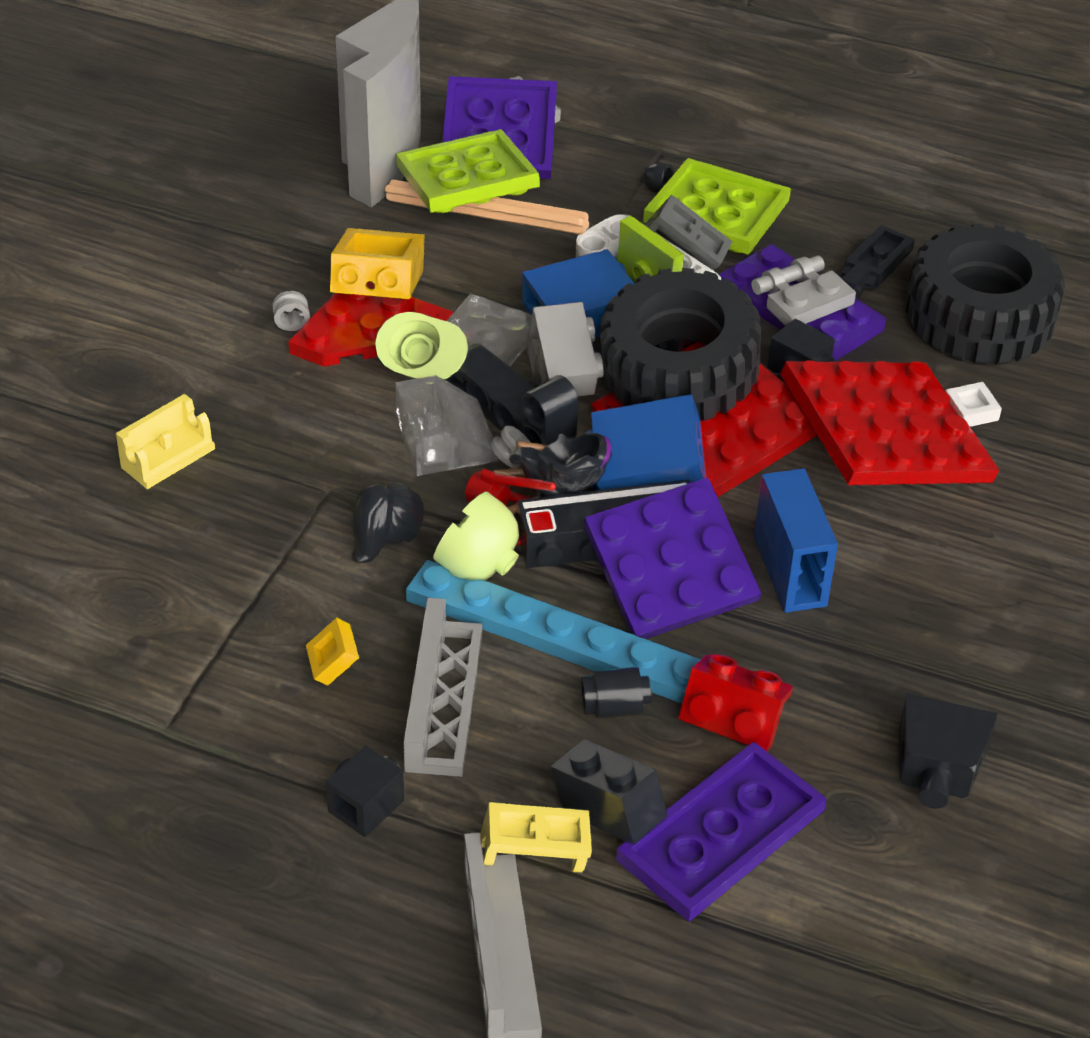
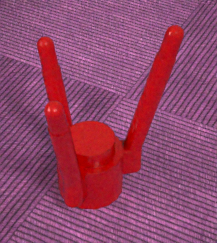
[465,468,556,546]

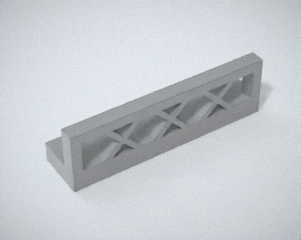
[404,598,483,777]
[464,833,542,1038]

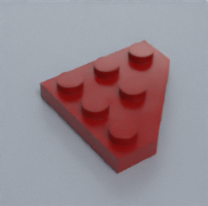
[289,281,454,367]

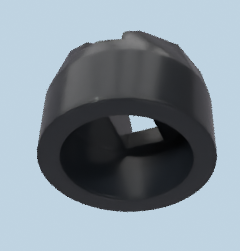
[643,163,674,193]

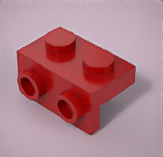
[678,654,793,751]

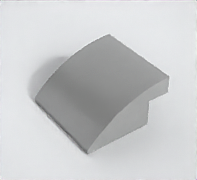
[336,0,421,208]

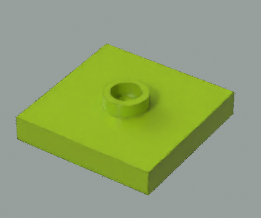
[618,215,684,284]

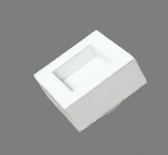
[945,382,1002,427]

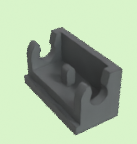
[646,194,732,271]

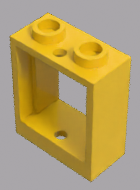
[330,228,425,299]

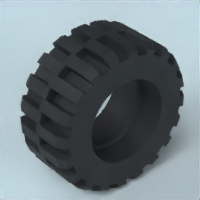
[905,224,1065,365]
[600,268,761,422]

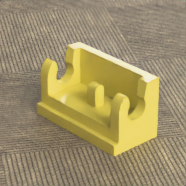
[116,394,215,489]
[480,802,592,873]

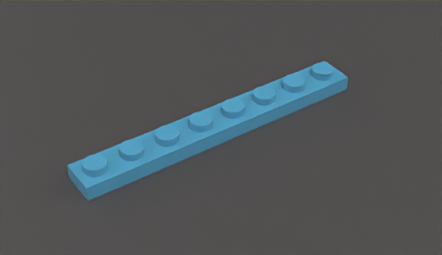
[406,560,701,704]

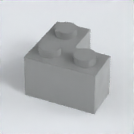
[527,302,603,396]

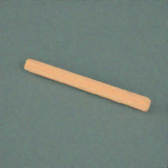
[385,180,589,235]

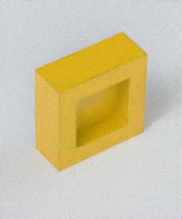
[306,617,359,686]

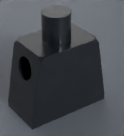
[899,693,997,809]

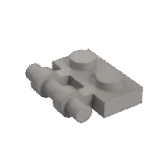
[751,255,856,326]

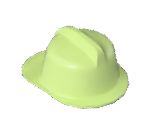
[375,312,468,382]

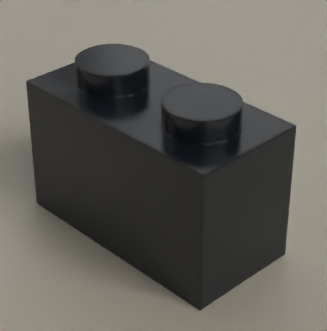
[551,739,667,845]

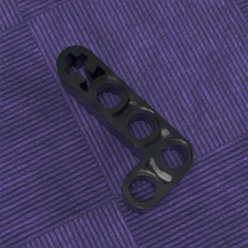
[443,343,578,445]

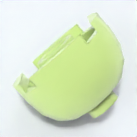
[433,492,519,581]

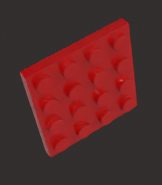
[591,341,817,498]
[780,360,999,485]

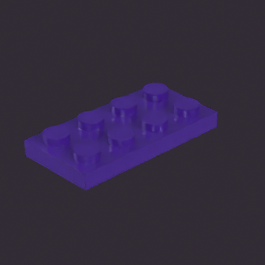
[718,244,886,361]
[616,742,827,922]

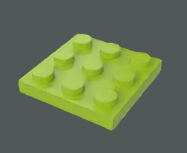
[396,129,540,213]
[643,158,791,255]

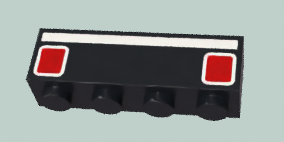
[517,479,691,568]

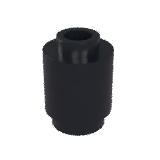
[581,667,651,718]

